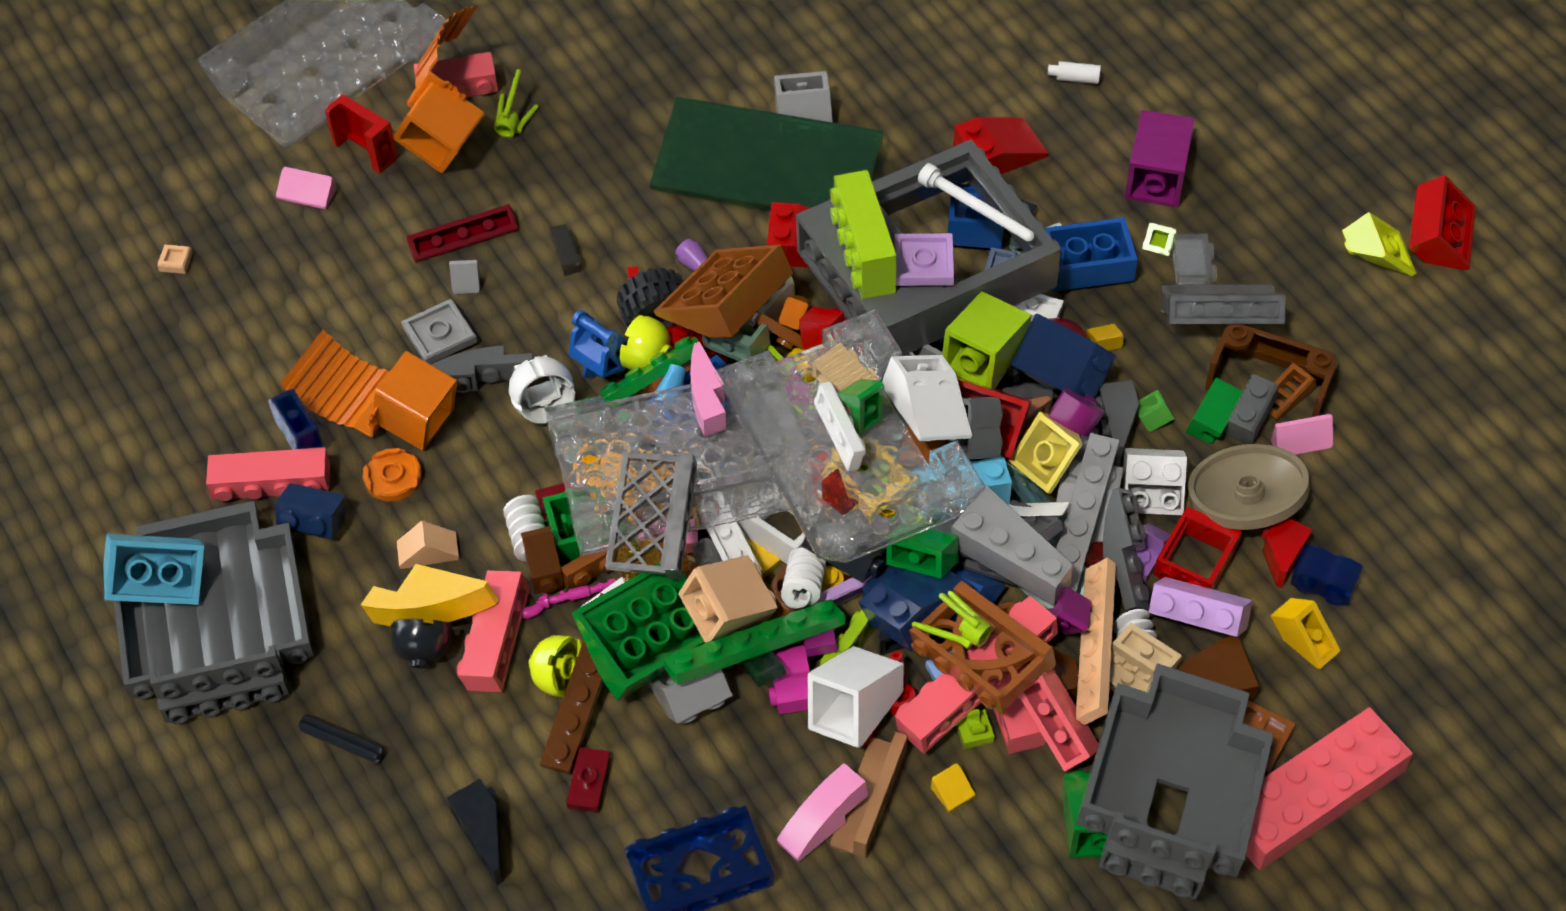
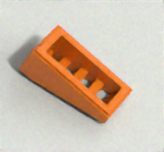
[779,295,809,330]

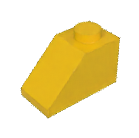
[1270,598,1341,669]

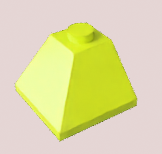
[1342,212,1417,276]

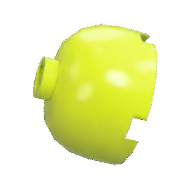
[620,315,673,370]
[529,635,583,697]

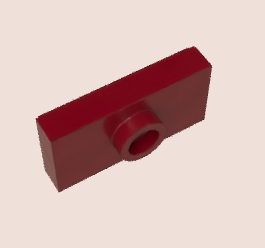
[566,747,611,813]

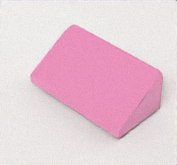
[276,167,336,209]
[1271,414,1333,455]

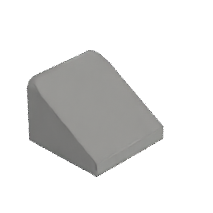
[449,260,480,294]

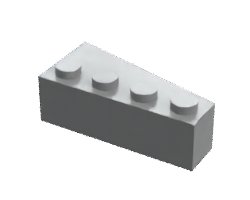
[951,484,1073,606]

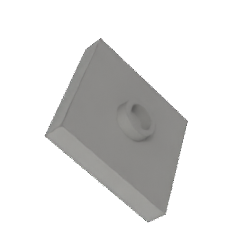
[401,299,477,364]

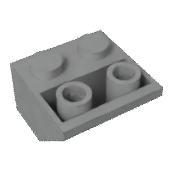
[774,71,833,137]

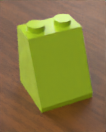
[942,291,1032,389]

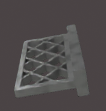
[605,451,698,580]

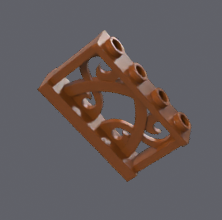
[909,581,1056,714]

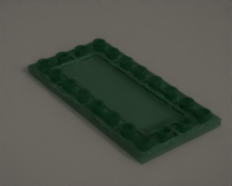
[650,96,883,210]

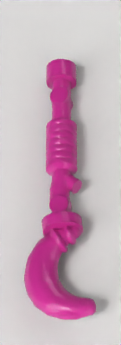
[522,578,616,619]

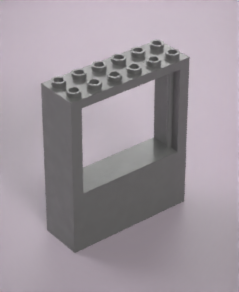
[796,140,1061,366]

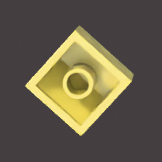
[1008,412,1082,494]

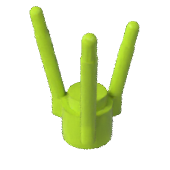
[493,69,539,137]
[912,591,992,649]

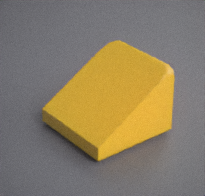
[1087,324,1124,351]
[931,763,975,812]

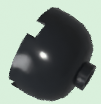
[390,619,452,668]

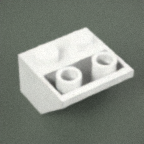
[1123,448,1187,515]

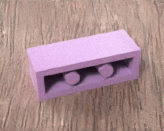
[1149,577,1253,637]

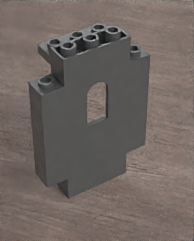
[1076,663,1274,900]

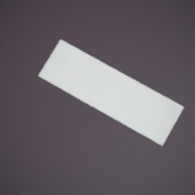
[1007,502,1069,516]

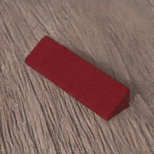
[406,204,519,262]

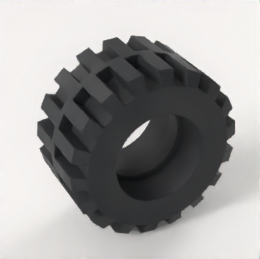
[617,268,684,329]

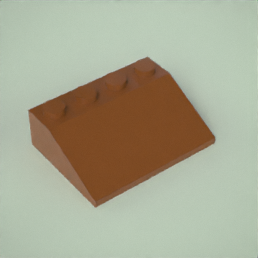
[654,244,793,339]

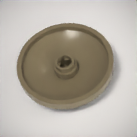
[1188,444,1310,530]

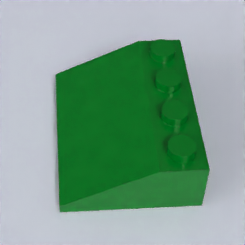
[572,562,705,701]

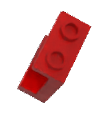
[325,94,398,174]

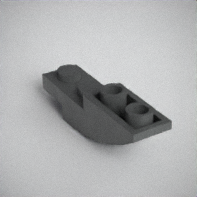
[431,346,533,393]
[1103,487,1149,611]

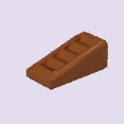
[1268,362,1316,421]

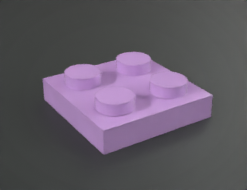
[894,233,954,286]

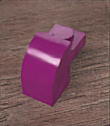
[1049,387,1106,437]

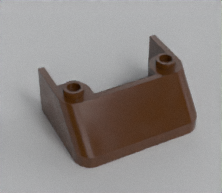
[1205,324,1338,417]

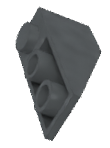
[1096,380,1139,467]

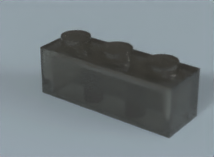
[550,224,583,276]

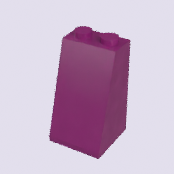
[1125,110,1195,208]

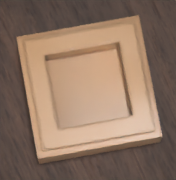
[157,244,193,274]

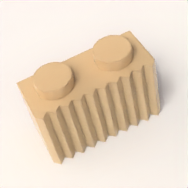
[812,343,879,414]

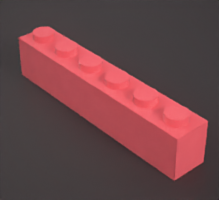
[895,596,1058,754]

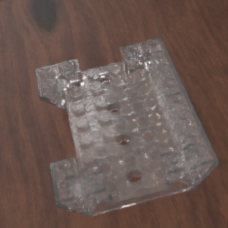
[197,0,446,147]
[714,309,985,563]
[544,360,816,556]

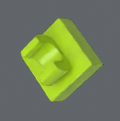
[956,709,995,749]

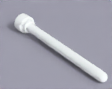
[918,163,1034,242]

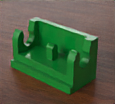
[1185,377,1243,444]

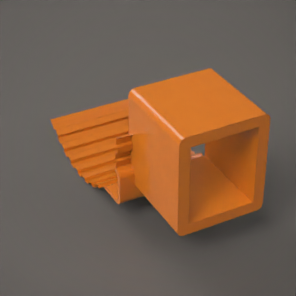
[393,5,485,173]
[280,329,458,451]

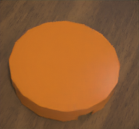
[363,448,422,502]

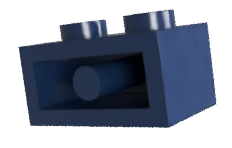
[276,483,346,539]

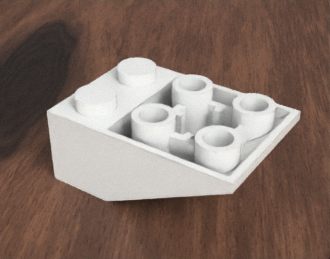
[882,355,972,441]

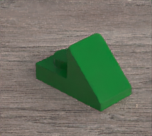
[838,379,884,435]

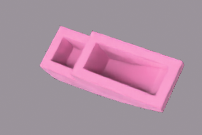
[690,342,726,437]
[777,763,868,862]

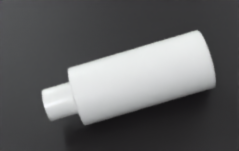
[1048,61,1101,84]

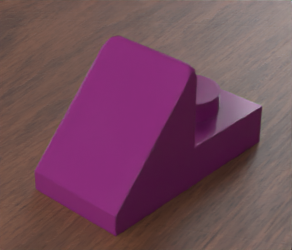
[1047,587,1091,635]

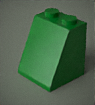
[1061,771,1107,859]

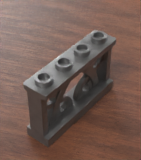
[1161,284,1286,324]

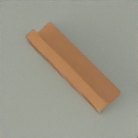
[830,732,908,859]

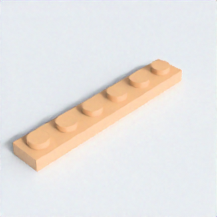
[1076,557,1116,725]

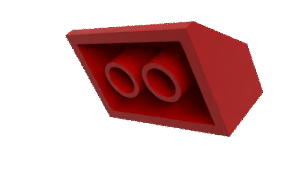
[1409,175,1476,270]
[957,377,1032,459]

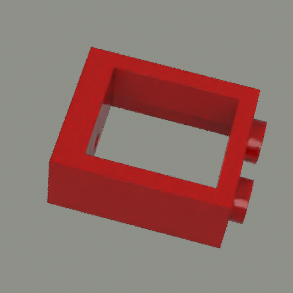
[1153,506,1242,590]

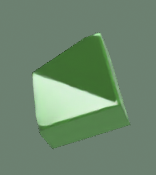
[1137,389,1174,432]

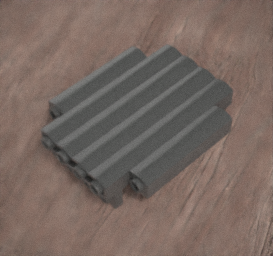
[114,501,314,724]

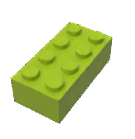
[830,170,896,300]

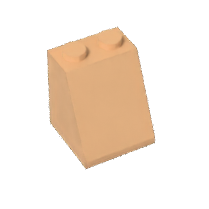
[678,555,778,643]

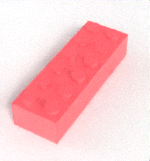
[1246,707,1413,871]

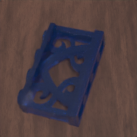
[624,806,774,911]

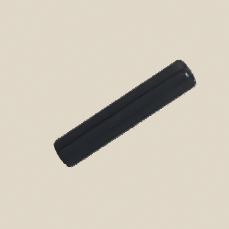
[298,714,385,763]

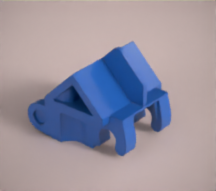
[568,310,627,378]

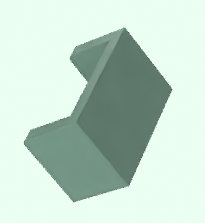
[702,323,770,366]

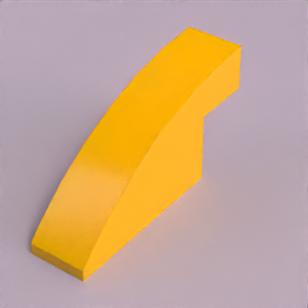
[361,564,499,626]

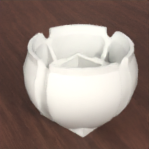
[509,355,575,423]

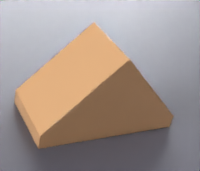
[397,521,459,569]

